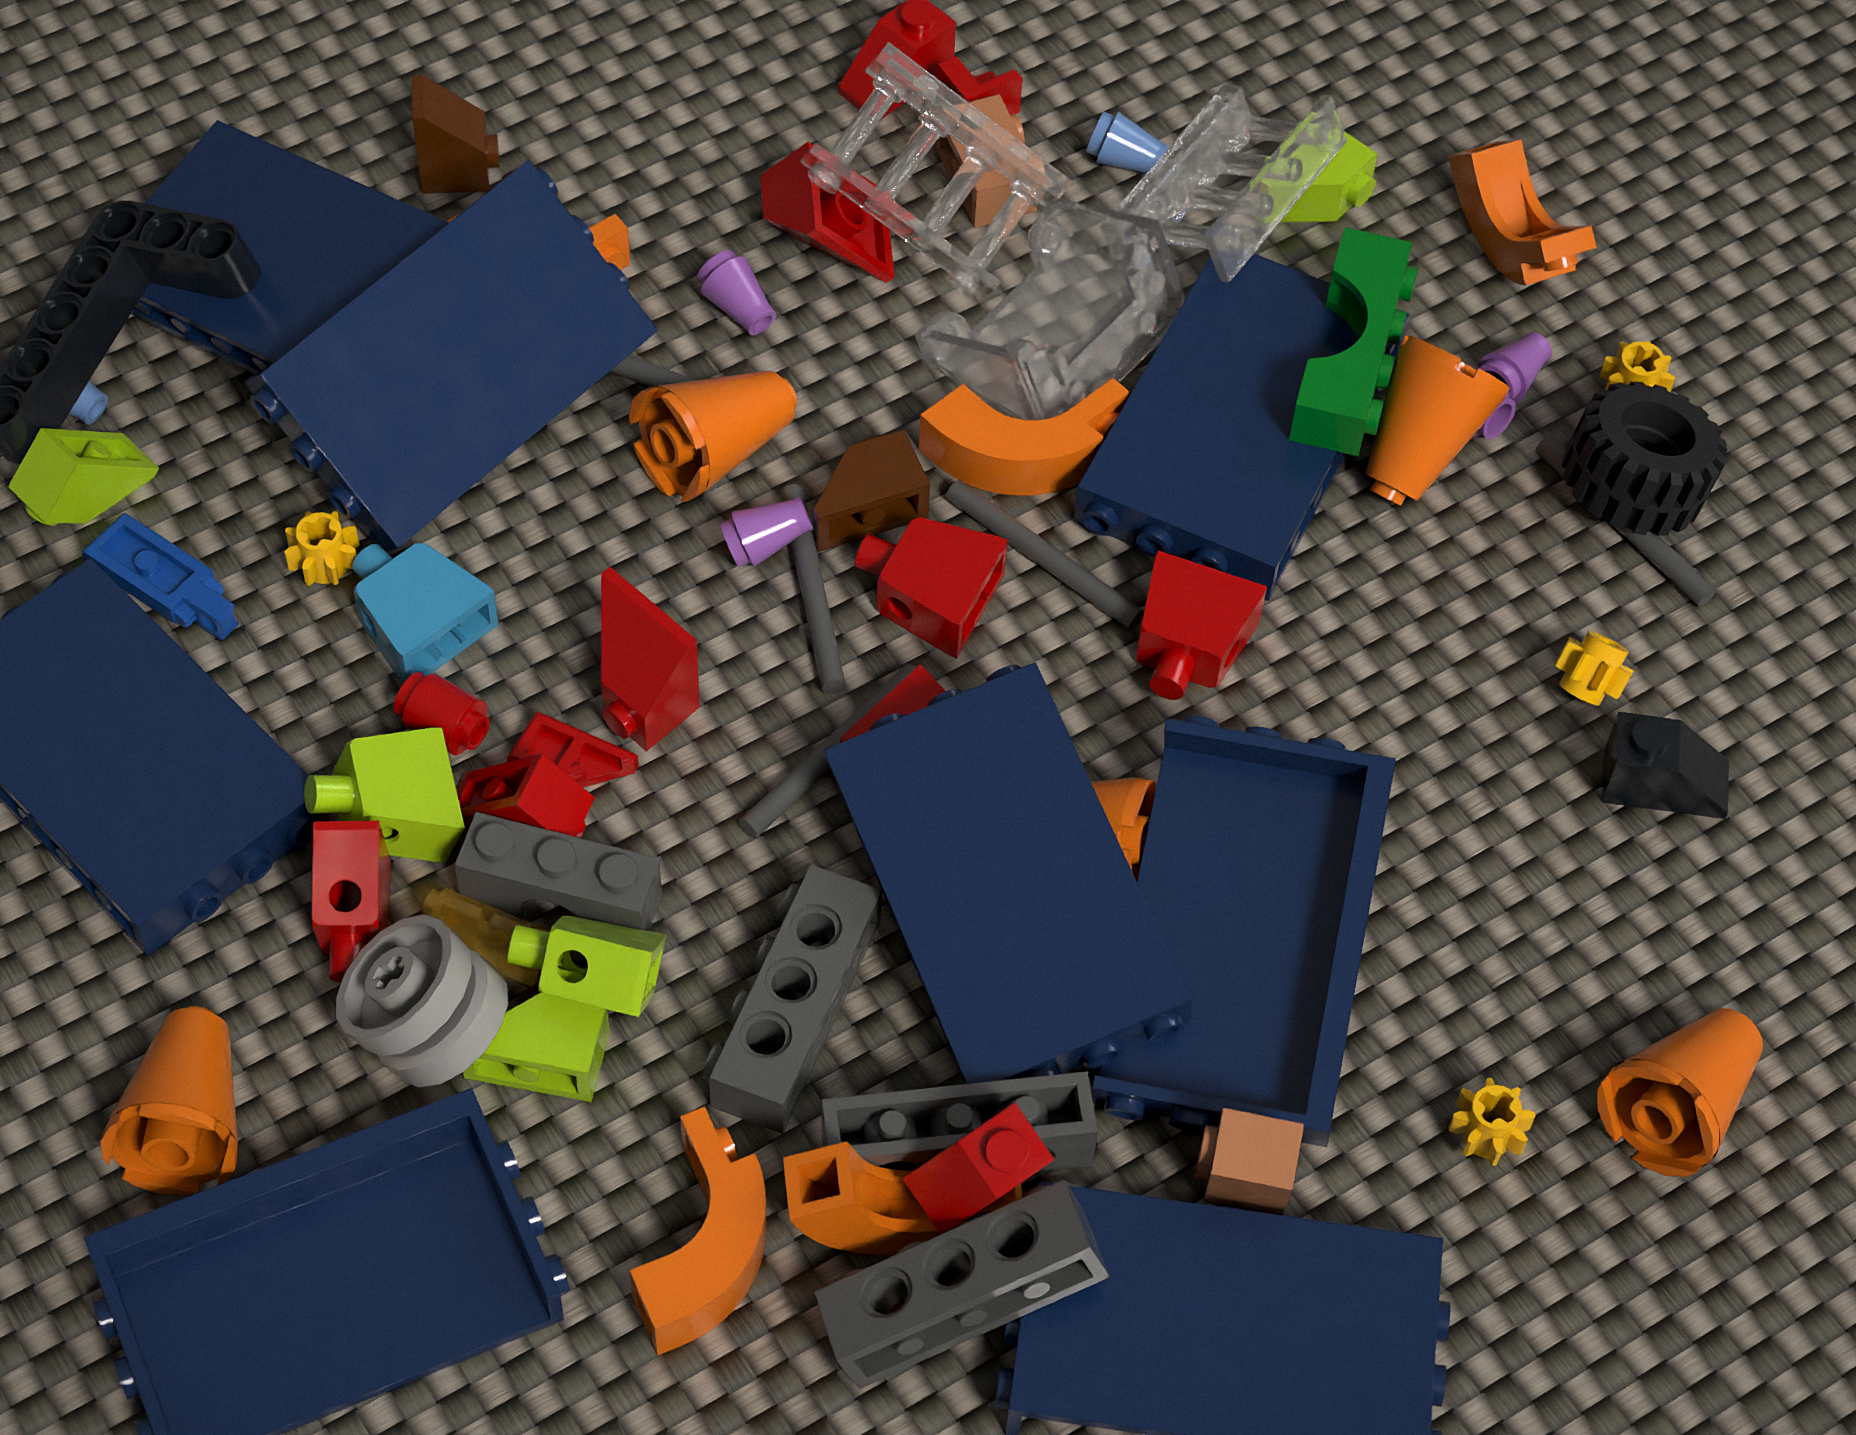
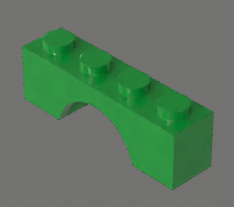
[1289,227,1418,456]

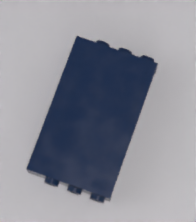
[131,120,449,374]
[245,160,659,551]
[1074,240,1410,601]
[0,558,329,957]
[824,662,1192,1084]
[1093,715,1396,1147]
[84,1088,570,1435]
[995,1181,1451,1435]

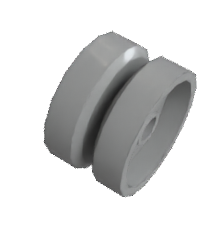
[336,914,508,1087]

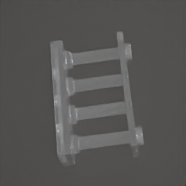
[800,42,1072,298]
[1104,85,1347,282]

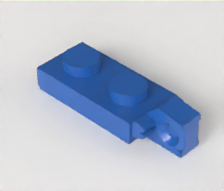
[82,513,239,641]

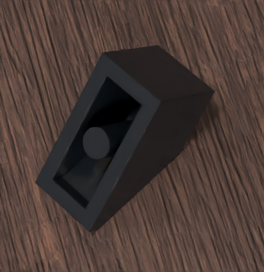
[1602,712,1729,819]

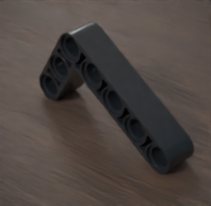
[0,200,261,464]

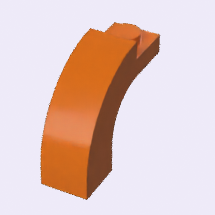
[1448,139,1597,285]
[919,378,1129,496]
[629,1107,766,1356]
[783,1141,1023,1256]

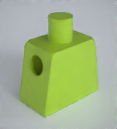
[304,728,465,862]
[507,915,667,1017]

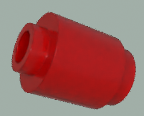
[393,672,490,756]

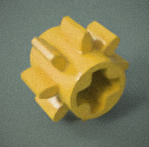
[1600,341,1675,392]
[284,511,360,586]
[1554,630,1634,706]
[1448,1078,1535,1166]

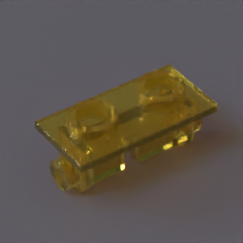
[423,888,550,989]

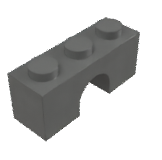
[455,812,662,931]

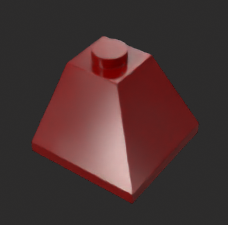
[760,142,895,283]
[601,567,700,752]

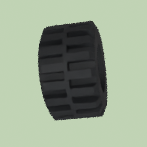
[1561,381,1727,536]

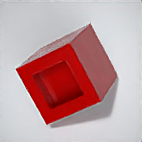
[936,56,1023,115]

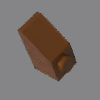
[412,75,500,194]
[814,430,930,552]

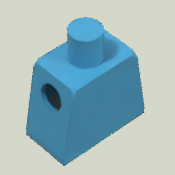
[352,543,498,684]

